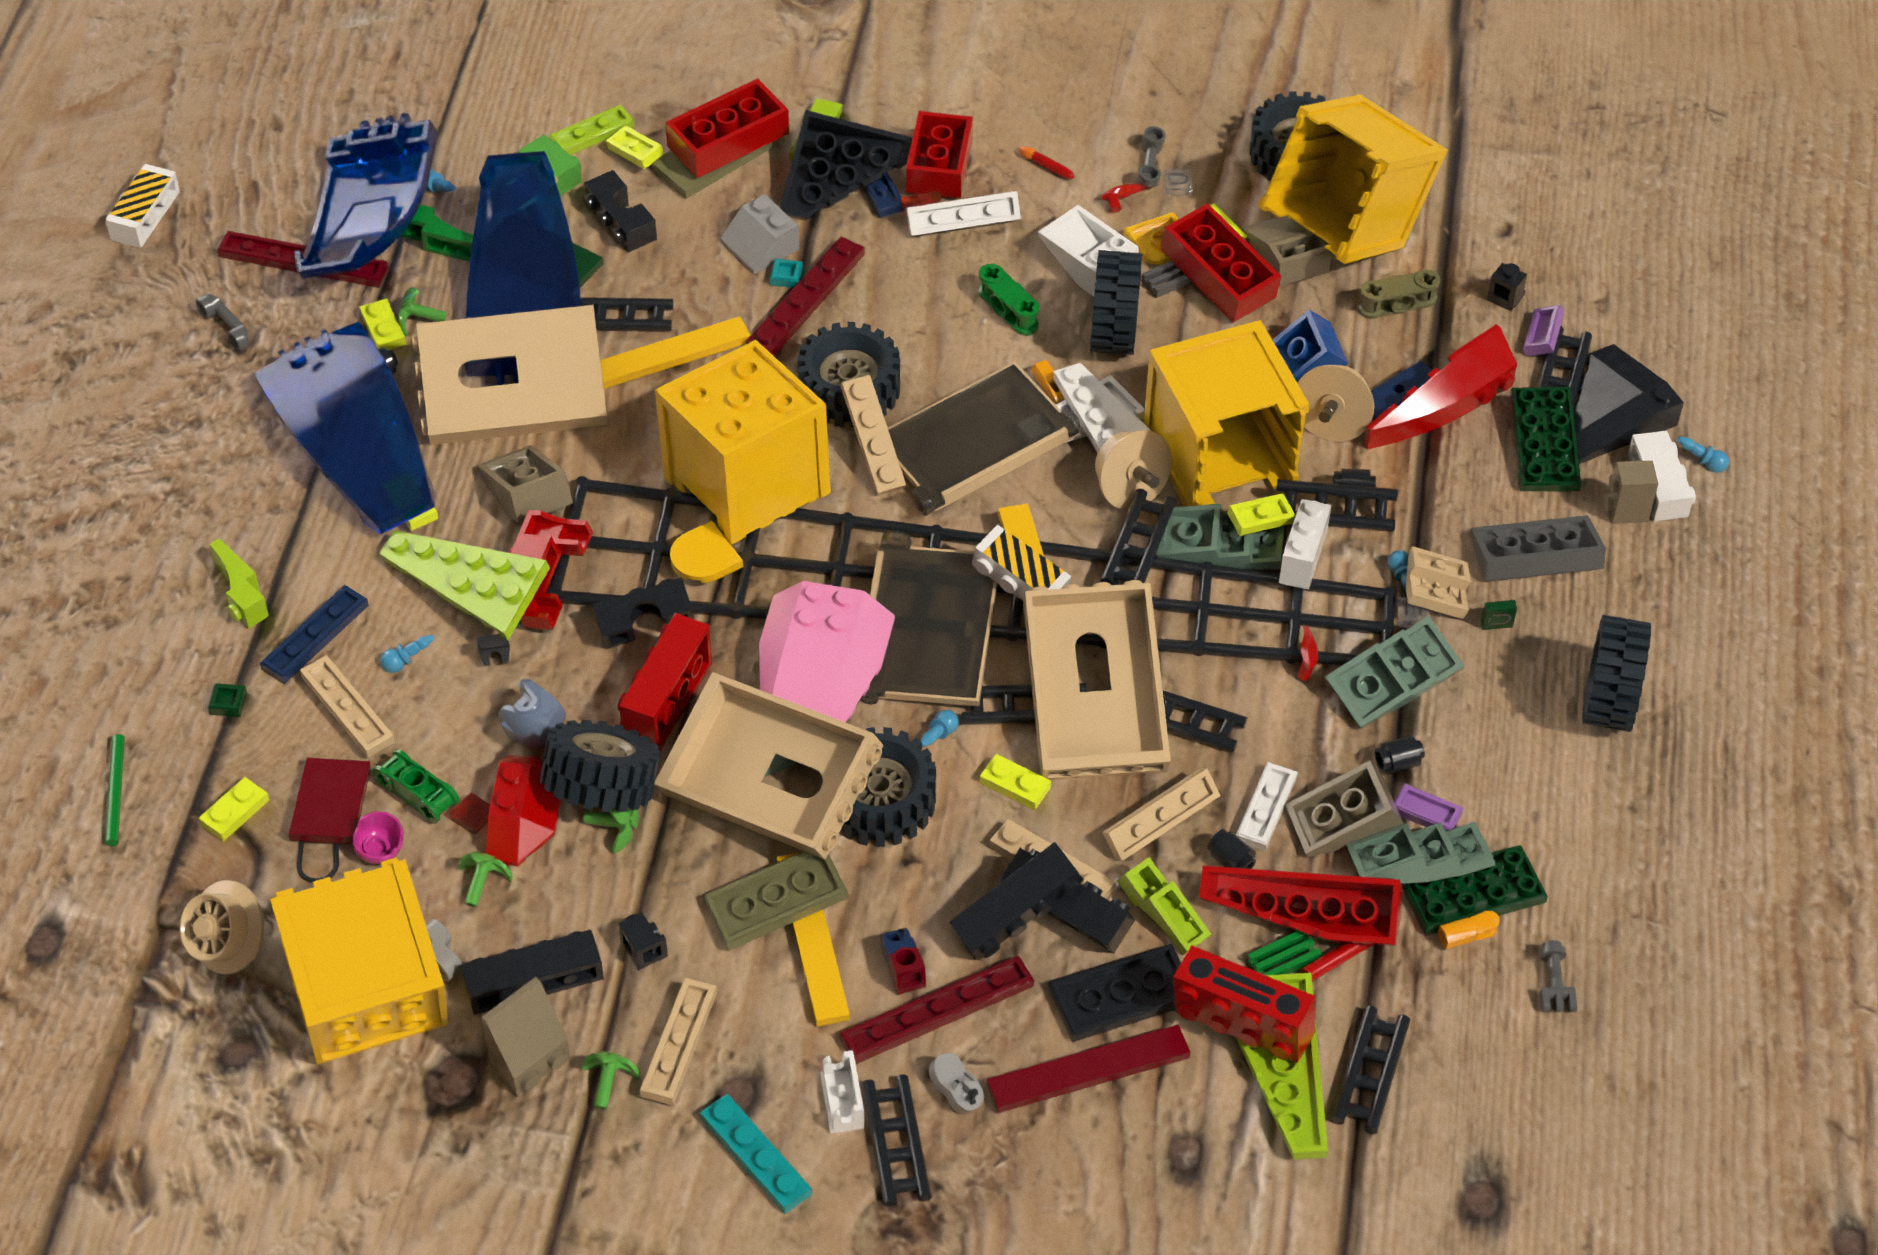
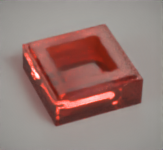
[901,191,941,208]
[450,792,490,835]

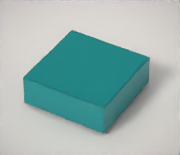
[770,258,803,288]

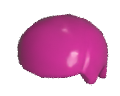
[353,811,404,864]

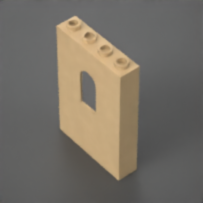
[412,305,608,445]
[1023,580,1171,780]
[654,672,883,860]

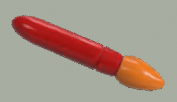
[1019,146,1075,179]

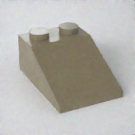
[477,445,573,524]
[1285,760,1404,857]
[481,977,570,1096]

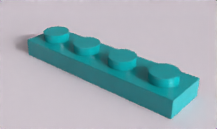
[700,1093,812,1214]

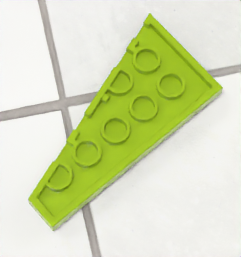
[379,530,550,641]
[1235,973,1328,1159]

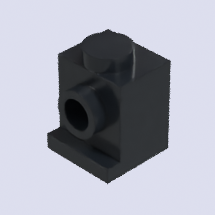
[1486,263,1527,312]
[618,912,668,970]

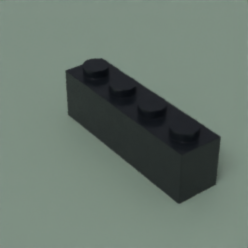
[949,842,1084,960]
[999,848,1135,953]
[461,929,604,1015]

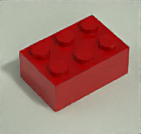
[906,111,973,198]

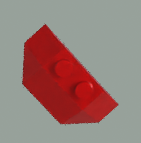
[486,755,562,867]

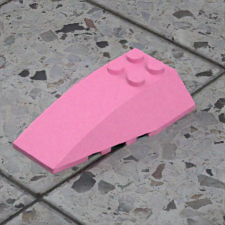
[759,581,895,722]

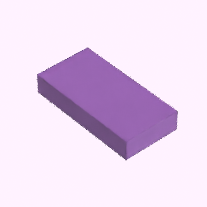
[1523,305,1564,357]
[1394,783,1464,832]

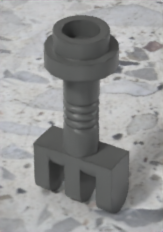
[1539,940,1577,1012]

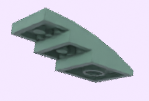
[1157,504,1287,570]
[1325,616,1464,729]
[1346,822,1495,884]

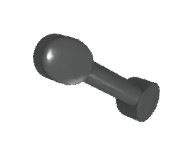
[1137,126,1166,187]
[195,294,249,352]

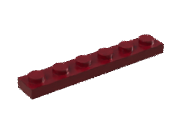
[746,236,865,356]

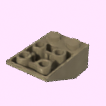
[1242,216,1332,287]

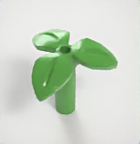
[398,288,446,336]
[584,807,639,853]
[458,852,513,907]
[582,1052,640,1109]

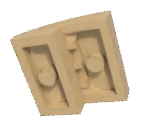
[1406,546,1471,619]

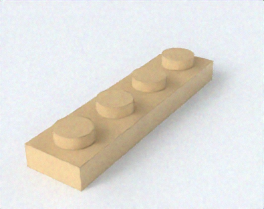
[840,375,906,496]
[300,655,395,758]
[1102,768,1220,861]
[989,819,1116,899]
[640,978,717,1105]

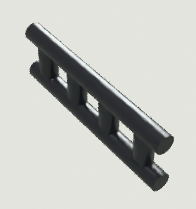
[558,297,674,331]
[1536,326,1592,407]
[1276,479,1398,531]
[1100,489,1176,585]
[960,683,1086,725]
[1163,690,1248,752]
[1331,1005,1410,1135]
[861,1074,932,1207]

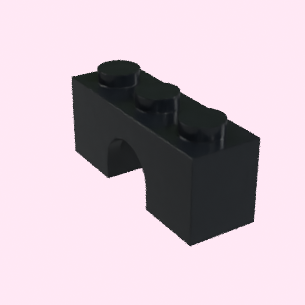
[583,170,657,253]
[592,577,695,649]

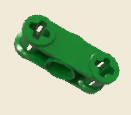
[978,264,1040,336]
[372,749,460,824]

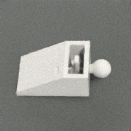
[1038,205,1139,296]

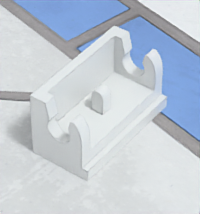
[820,1051,864,1134]

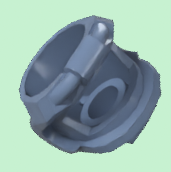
[498,679,566,749]

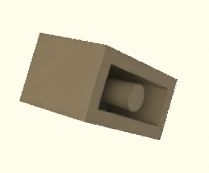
[1604,460,1658,524]

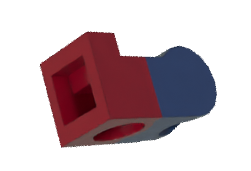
[880,927,926,995]

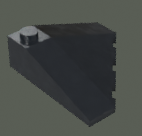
[780,110,913,220]
[1573,344,1684,464]

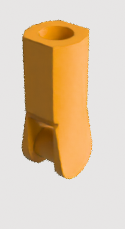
[1032,360,1065,405]
[1438,911,1500,950]

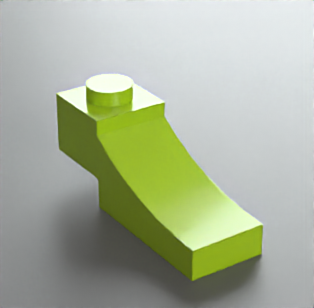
[209,538,269,629]
[1116,857,1212,955]

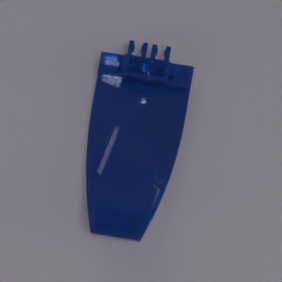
[294,113,438,279]
[464,151,582,385]
[254,321,435,534]

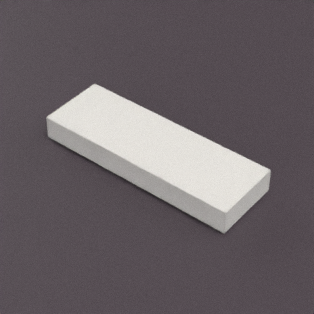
[1236,762,1298,851]

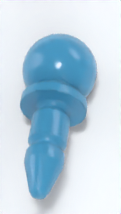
[416,168,455,192]
[1677,436,1729,473]
[1387,550,1409,592]
[380,635,434,673]
[921,710,959,747]

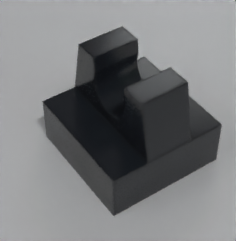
[477,634,510,667]

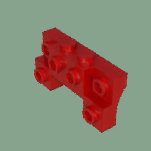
[509,510,593,630]

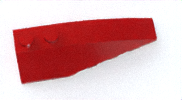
[1363,324,1517,450]
[1199,865,1403,946]

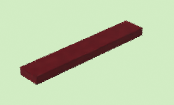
[217,231,389,288]
[839,955,1034,1064]
[987,1024,1191,1113]

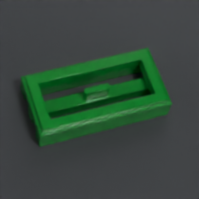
[1247,931,1322,975]

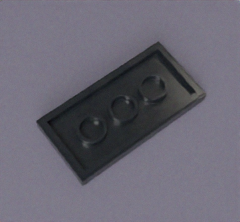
[1048,944,1181,1042]

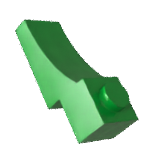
[399,202,481,263]

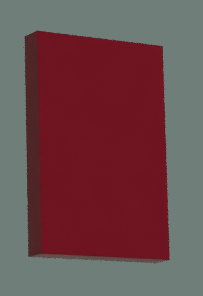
[288,758,371,844]

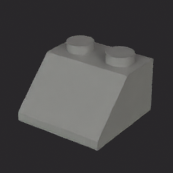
[720,194,799,274]

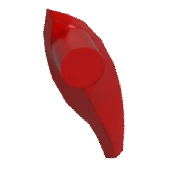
[1101,184,1148,213]
[1297,625,1318,681]

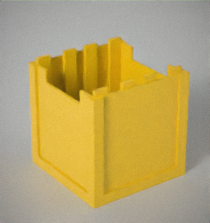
[1257,94,1448,264]
[1144,320,1310,507]
[655,340,831,545]
[270,857,449,1065]

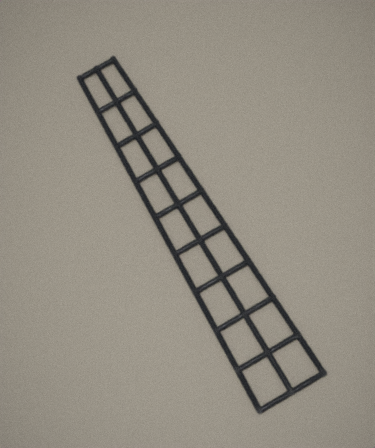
[547,476,1396,665]

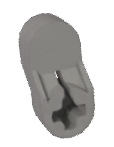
[426,919,462,982]
[929,1053,984,1114]

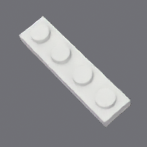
[906,191,1021,236]

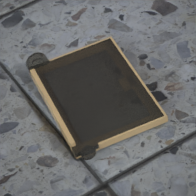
[888,361,1080,516]
[860,531,998,706]

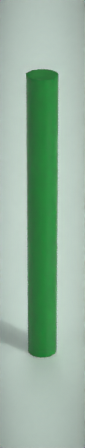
[105,734,125,847]

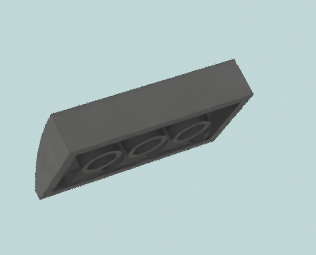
[1470,515,1606,581]

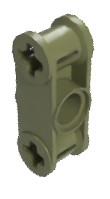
[1358,270,1440,319]

